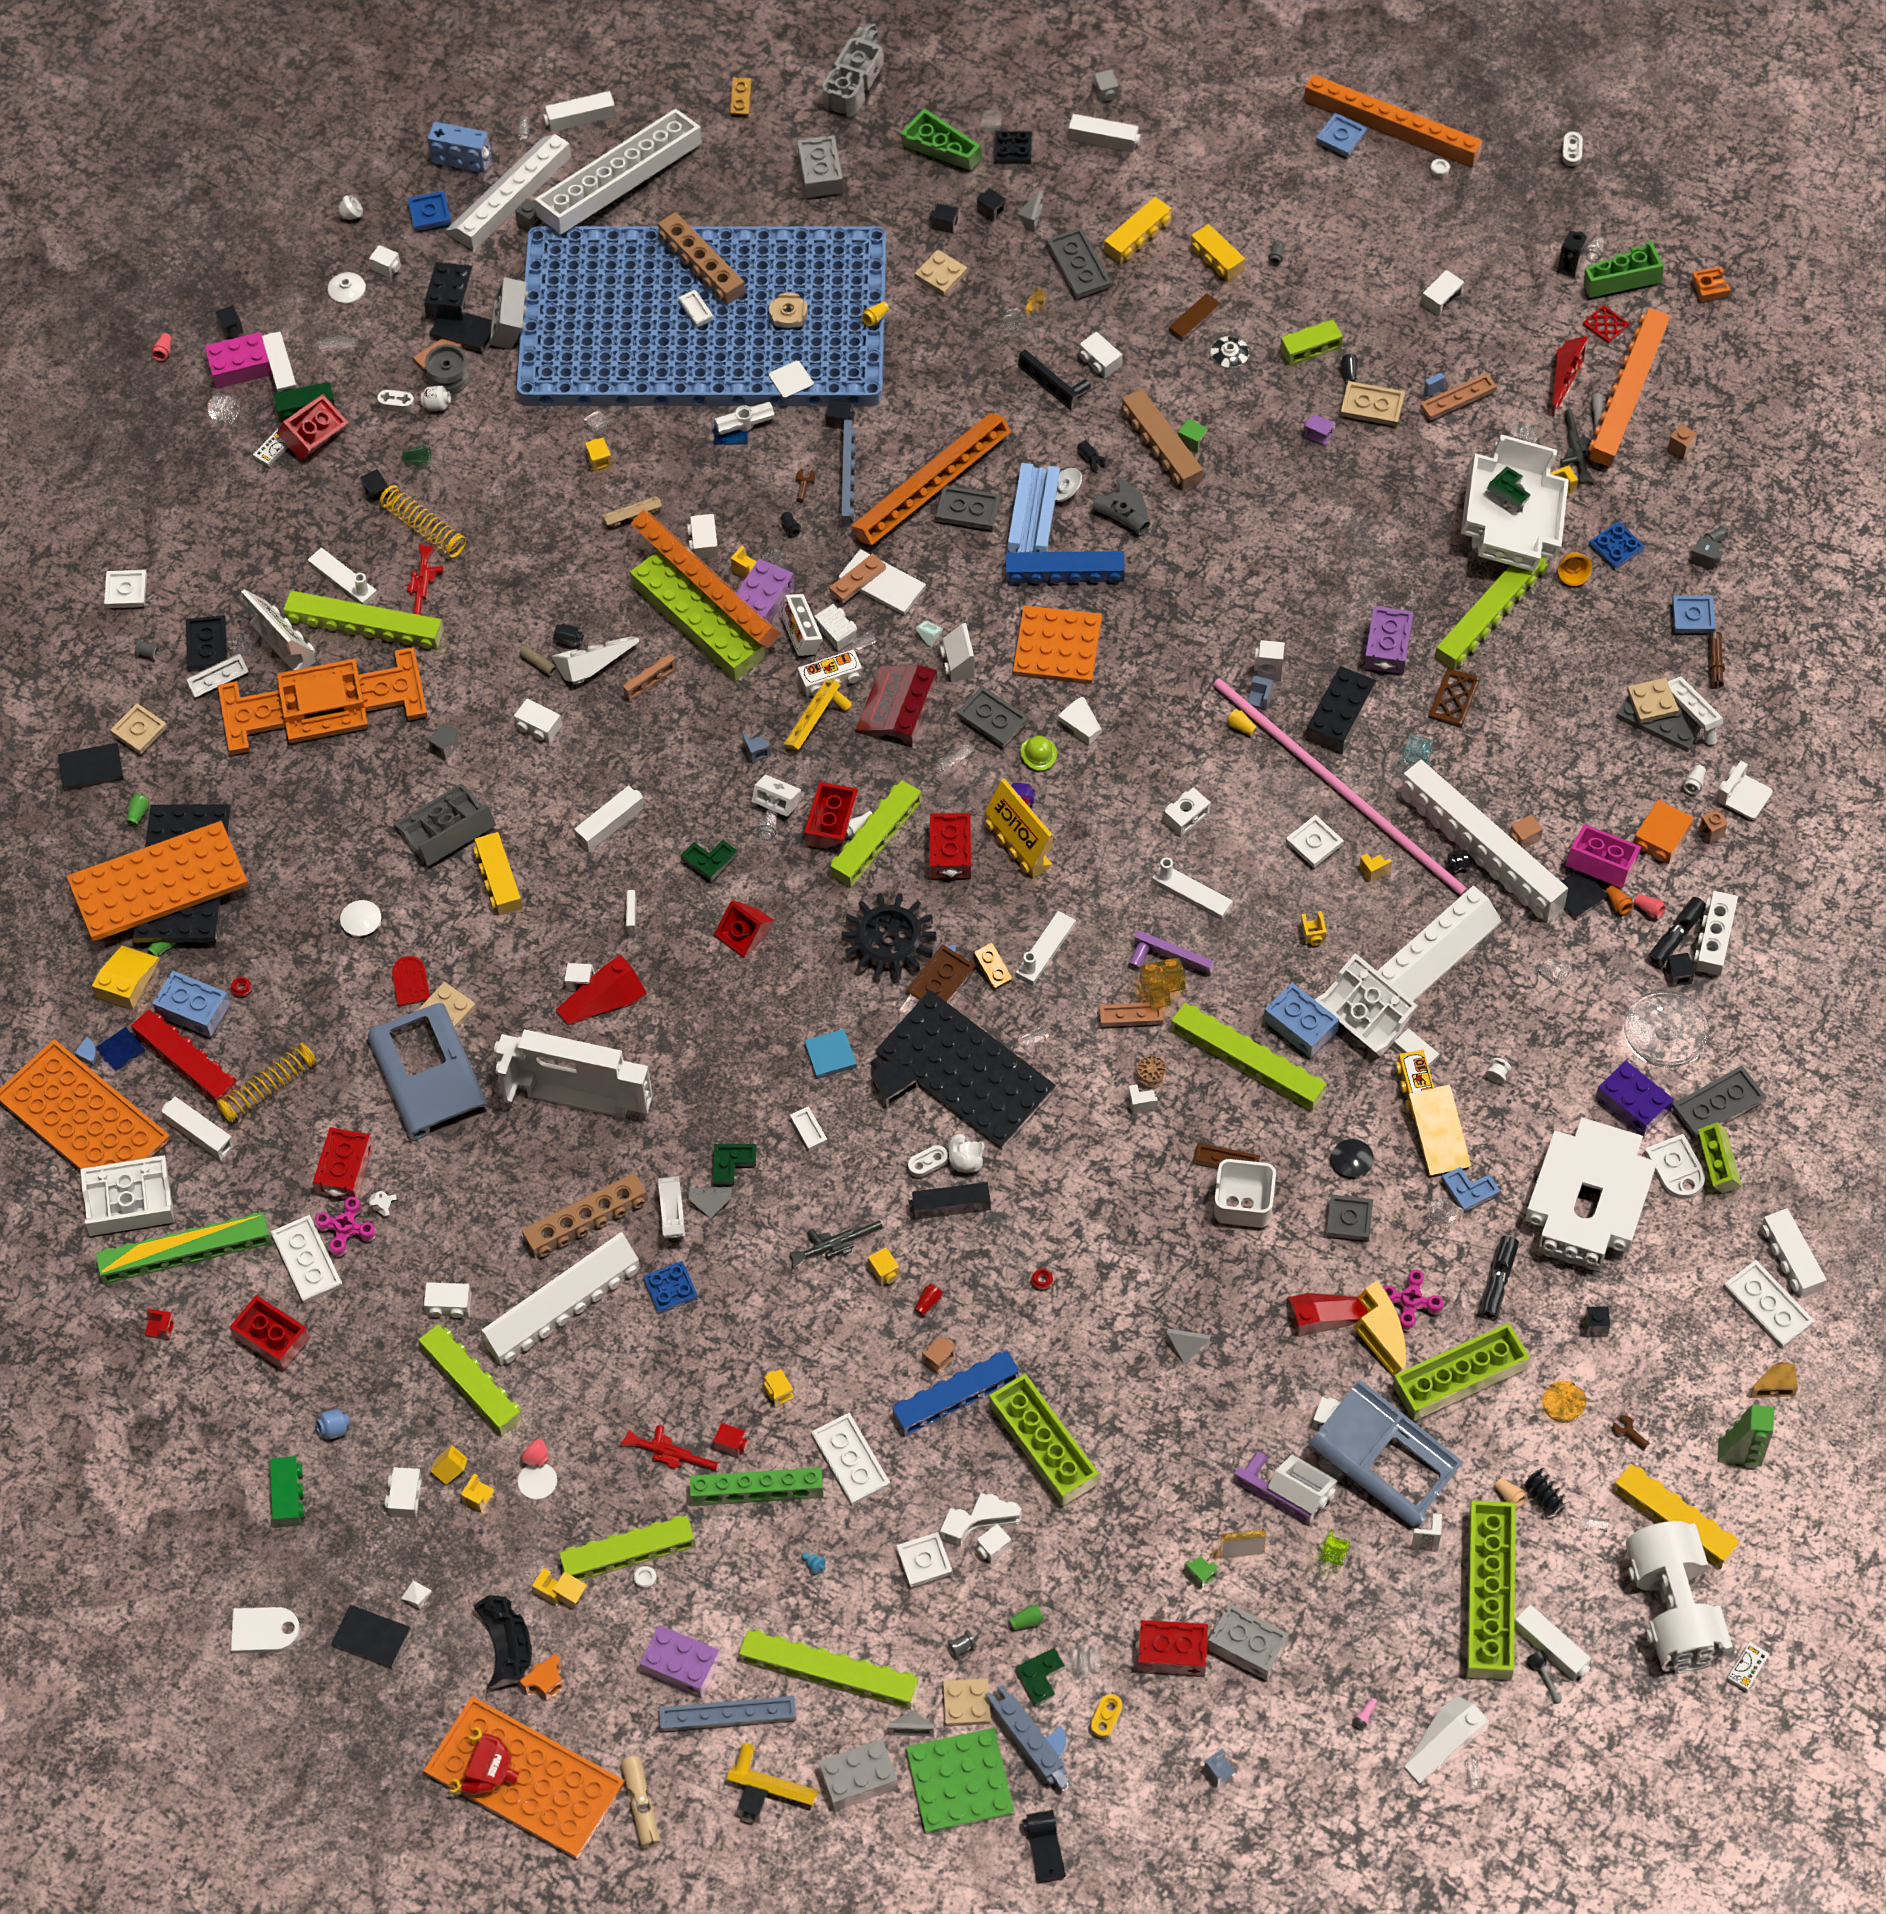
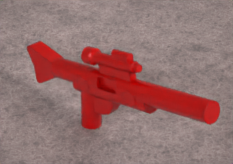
[407,544,444,615]
[620,1425,719,1471]

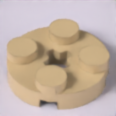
[769,292,808,328]

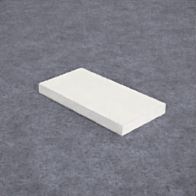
[838,549,926,616]
[271,1215,343,1304]
[1723,1260,1815,1348]
[811,1412,891,1506]

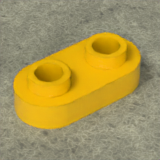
[1091,1694,1122,1738]

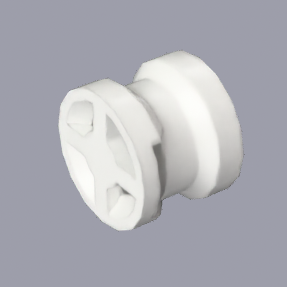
[1485,1058,1511,1084]

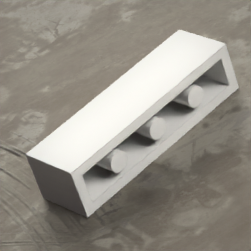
[1761,1208,1827,1298]

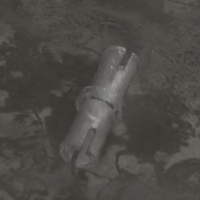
[318,334,358,350]
[935,742,975,772]

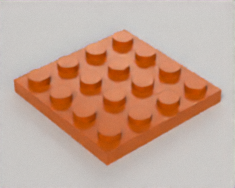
[1013,605,1102,684]

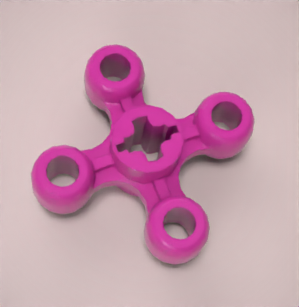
[314,1197,377,1257]
[1383,1270,1444,1331]

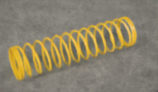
[380,485,466,558]
[217,1042,317,1123]

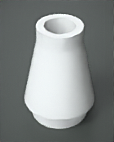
[1683,765,1706,795]

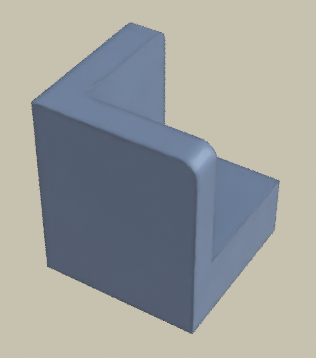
[1248,676,1273,710]
[743,734,771,763]
[1204,1749,1236,1787]

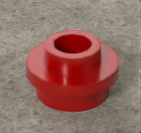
[231,976,252,997]
[1032,1268,1053,1290]

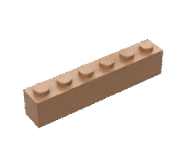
[1121,388,1203,490]

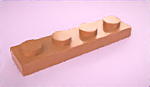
[1420,373,1497,421]

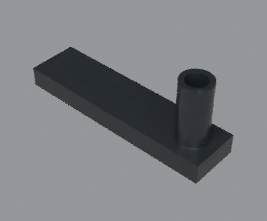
[1018,349,1091,410]

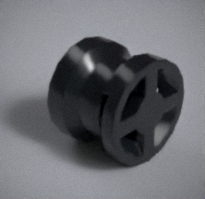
[1447,849,1470,873]

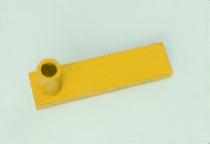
[783,679,851,750]
[727,1743,820,1805]

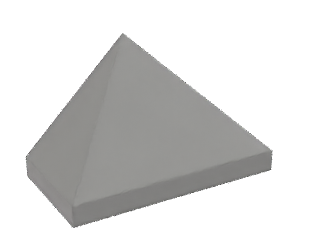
[1017,190,1043,232]
[689,1187,732,1218]
[1167,1329,1211,1364]
[889,1710,934,1737]

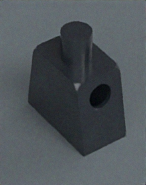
[1557,231,1588,278]
[870,1057,919,1109]

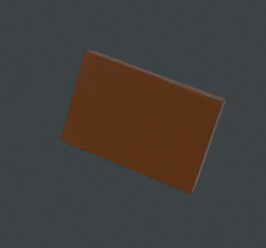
[906,944,976,1004]

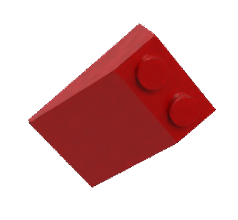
[276,394,349,461]

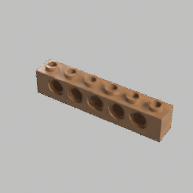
[658,212,745,305]
[522,1172,648,1259]

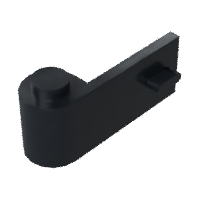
[1022,1809,1066,1882]

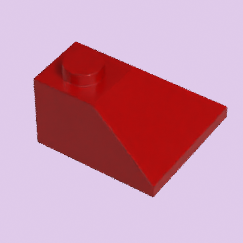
[714,900,774,957]

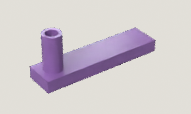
[1129,930,1214,975]
[1234,1451,1315,1525]

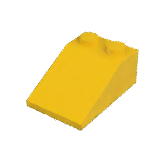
[92,946,160,1010]

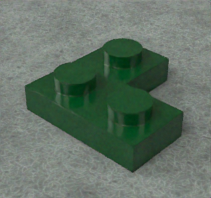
[1487,466,1531,509]
[680,840,738,882]
[713,1144,757,1185]
[1015,1647,1065,1707]

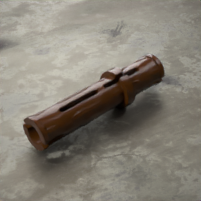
[1709,632,1725,688]

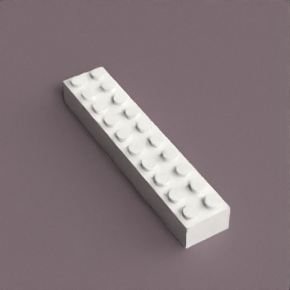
[535,109,702,234]
[1401,760,1568,923]

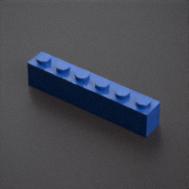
[1006,551,1125,584]
[892,1350,1020,1437]

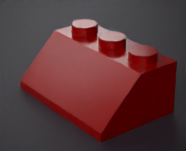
[804,782,859,849]

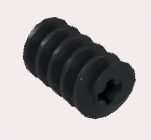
[1524,1468,1571,1517]

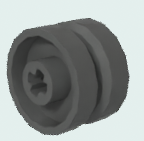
[425,344,470,394]

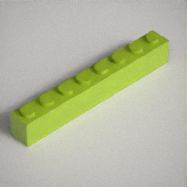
[1435,556,1549,670]
[283,590,444,649]
[1171,1003,1327,1112]
[739,1630,919,1710]

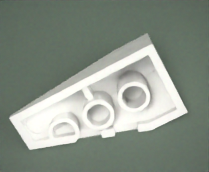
[552,636,639,684]
[1404,1695,1489,1785]

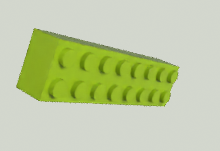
[630,550,765,681]
[1467,1500,1516,1680]

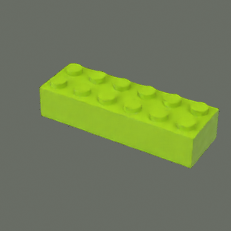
[1393,1322,1530,1422]
[989,1373,1099,1506]

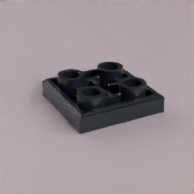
[994,131,1032,164]

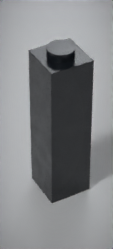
[908,1182,991,1220]

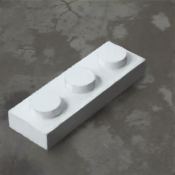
[185,654,249,697]

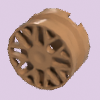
[1137,1055,1166,1089]

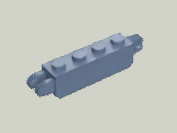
[985,1684,1069,1792]

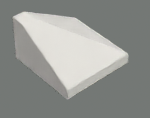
[401,1581,432,1610]

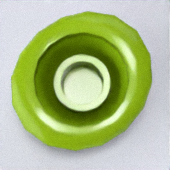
[1020,736,1057,771]

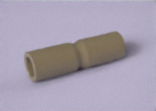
[519,645,557,676]

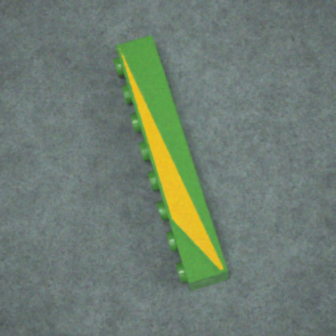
[96,1212,272,1285]

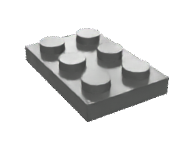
[935,485,1001,530]
[957,686,1029,748]

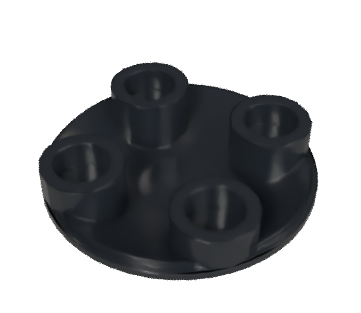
[1331,1139,1374,1179]

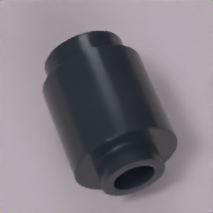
[553,624,584,647]

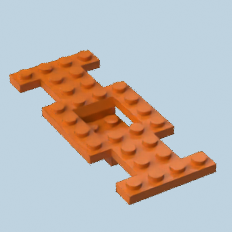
[218,647,428,755]

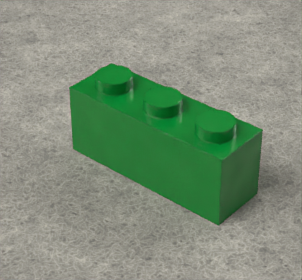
[270,1456,305,1528]

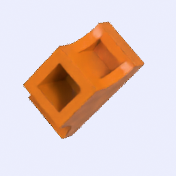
[520,1653,565,1701]

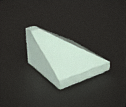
[916,621,943,646]

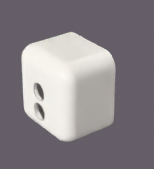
[1214,1159,1276,1227]

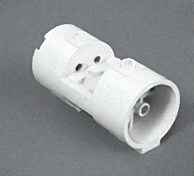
[1625,1521,1733,1673]

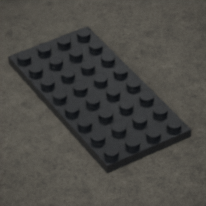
[133,804,232,942]
[876,990,1057,1150]

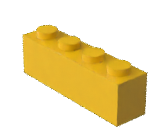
[1104,197,1172,264]
[473,832,523,915]

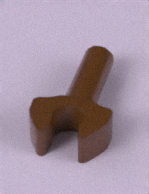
[796,469,816,503]
[1612,1415,1650,1450]

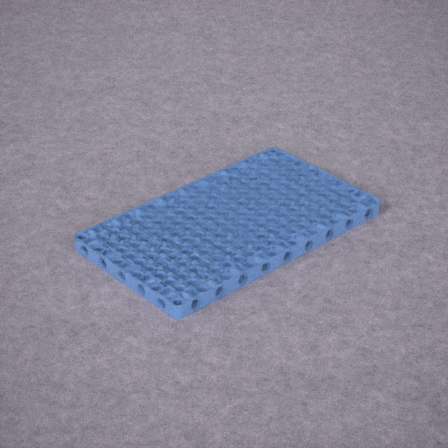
[517,226,887,406]

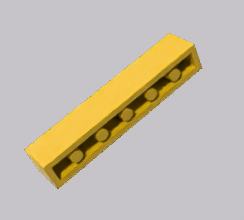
[1613,1464,1739,1569]

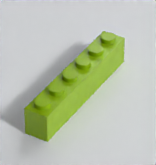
[830,780,922,888]
[418,1324,522,1436]
[560,1516,696,1581]

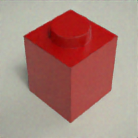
[713,1422,749,1458]

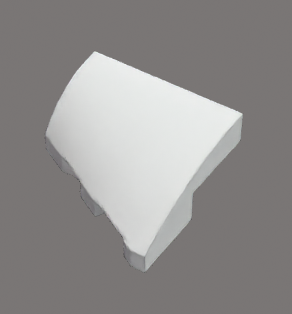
[1058,697,1102,746]

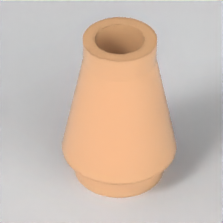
[1494,1478,1527,1509]

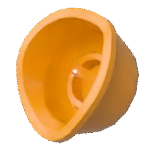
[1558,552,1592,586]

